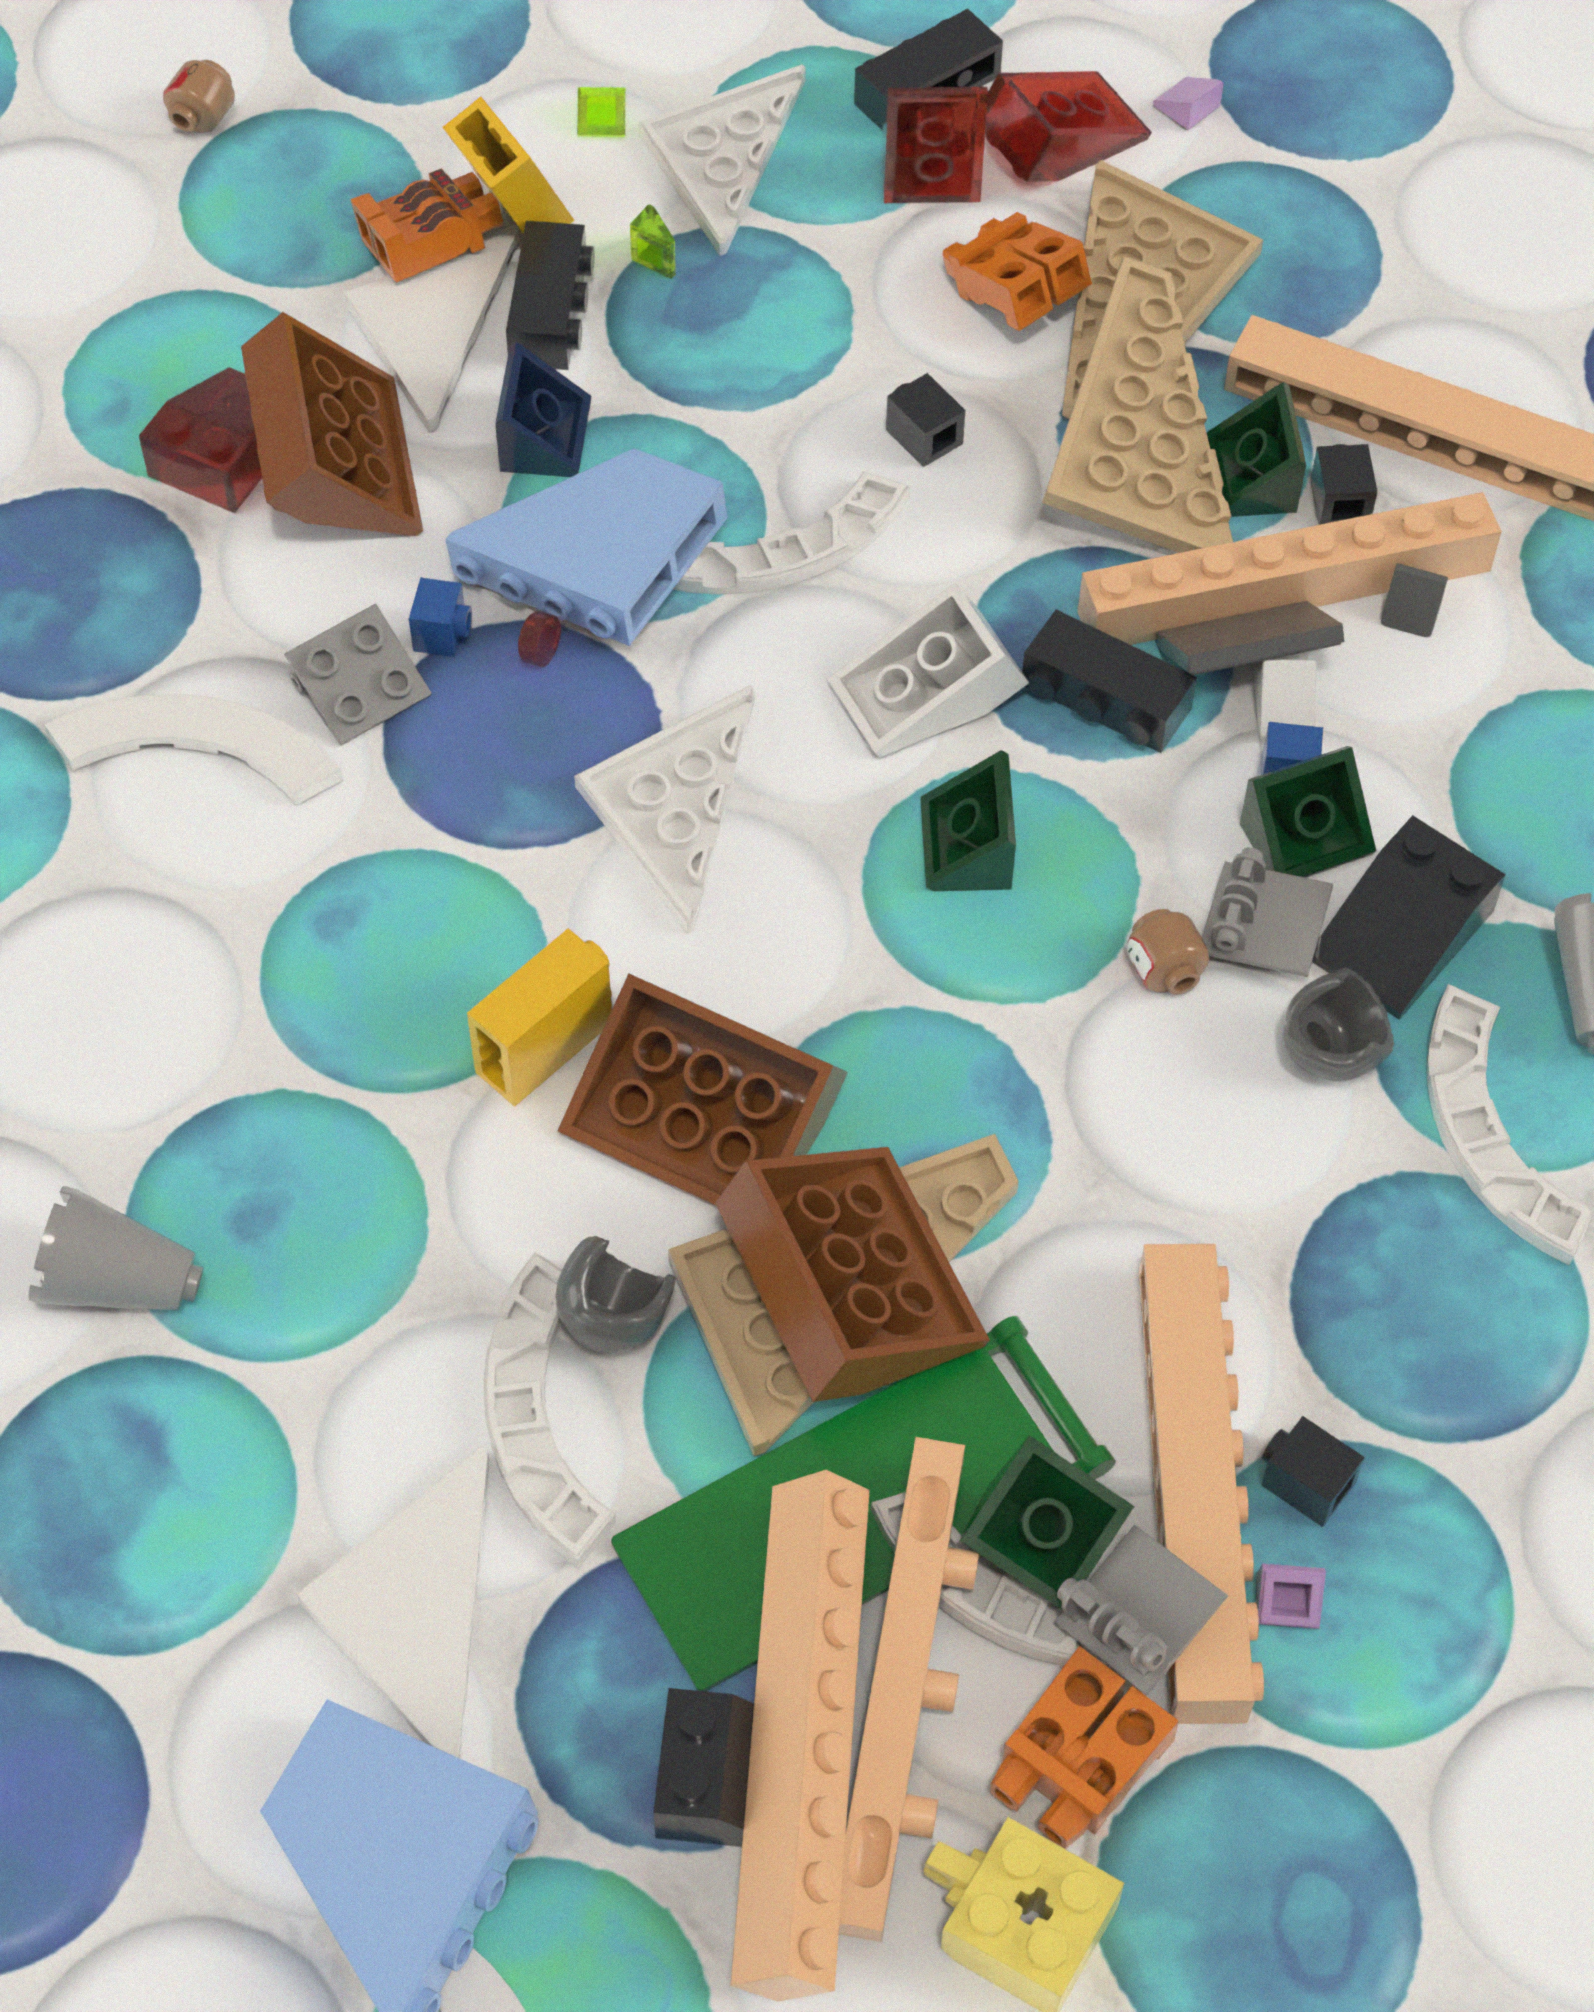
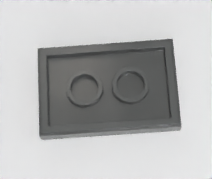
[1156,601,1345,675]

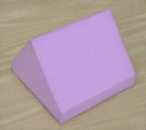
[1256,1564,1326,1629]

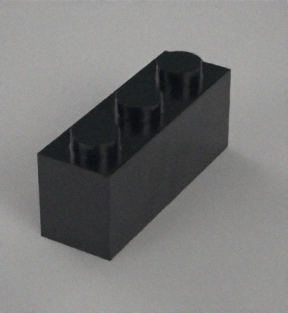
[854,8,1003,137]
[506,220,595,370]
[1022,609,1197,753]

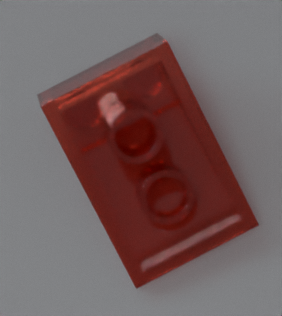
[973,71,1152,183]
[882,87,988,203]
[139,367,262,513]

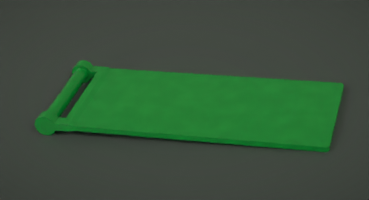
[611,1316,1116,1691]

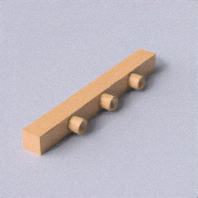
[839,1437,979,1942]

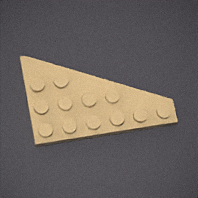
[1062,160,1263,419]
[1042,256,1233,553]
[668,1134,1019,1456]

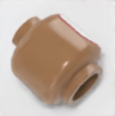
[1126,909,1210,995]

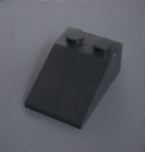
[1312,815,1506,1020]

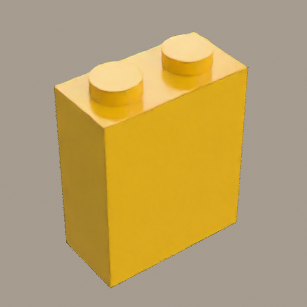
[442,96,575,233]
[467,928,612,1107]

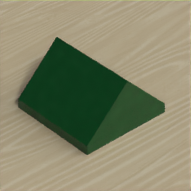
[1206,382,1306,517]
[1240,746,1377,877]
[920,750,1016,891]
[959,1435,1135,1611]

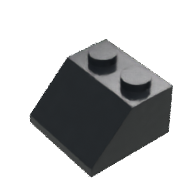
[653,1688,754,1847]

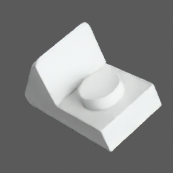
[1252,652,1317,742]

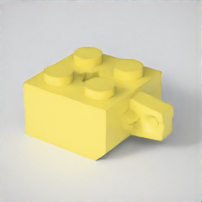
[923,1817,1124,2012]

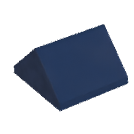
[495,341,592,477]

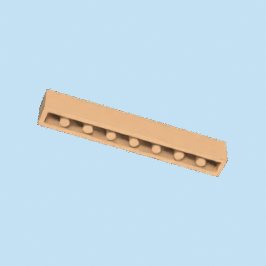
[1224,315,1594,521]
[1078,492,1502,645]
[1139,1244,1264,1724]
[730,1470,869,2002]

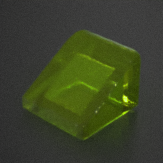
[577,87,627,137]
[630,204,676,279]

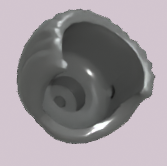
[1284,968,1394,1082]
[555,1235,676,1353]

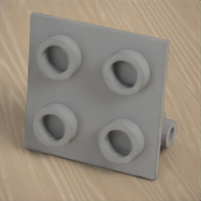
[284,603,432,745]
[1202,847,1333,977]
[1055,1524,1228,1696]

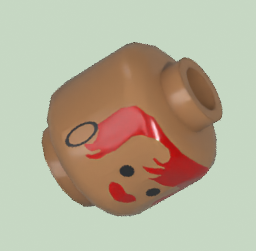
[163,59,235,133]

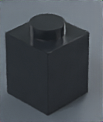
[886,373,966,467]
[1310,444,1378,525]
[1261,1416,1365,1527]

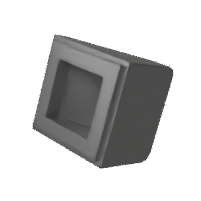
[1381,563,1448,638]

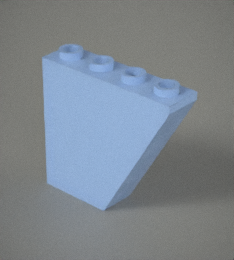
[445,448,728,646]
[260,1699,538,2012]

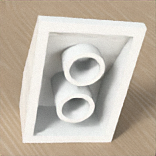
[827,582,1029,757]

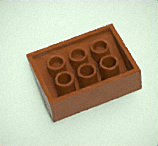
[241,312,424,536]
[557,973,848,1205]
[715,1147,990,1402]

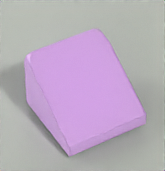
[1153,77,1223,130]

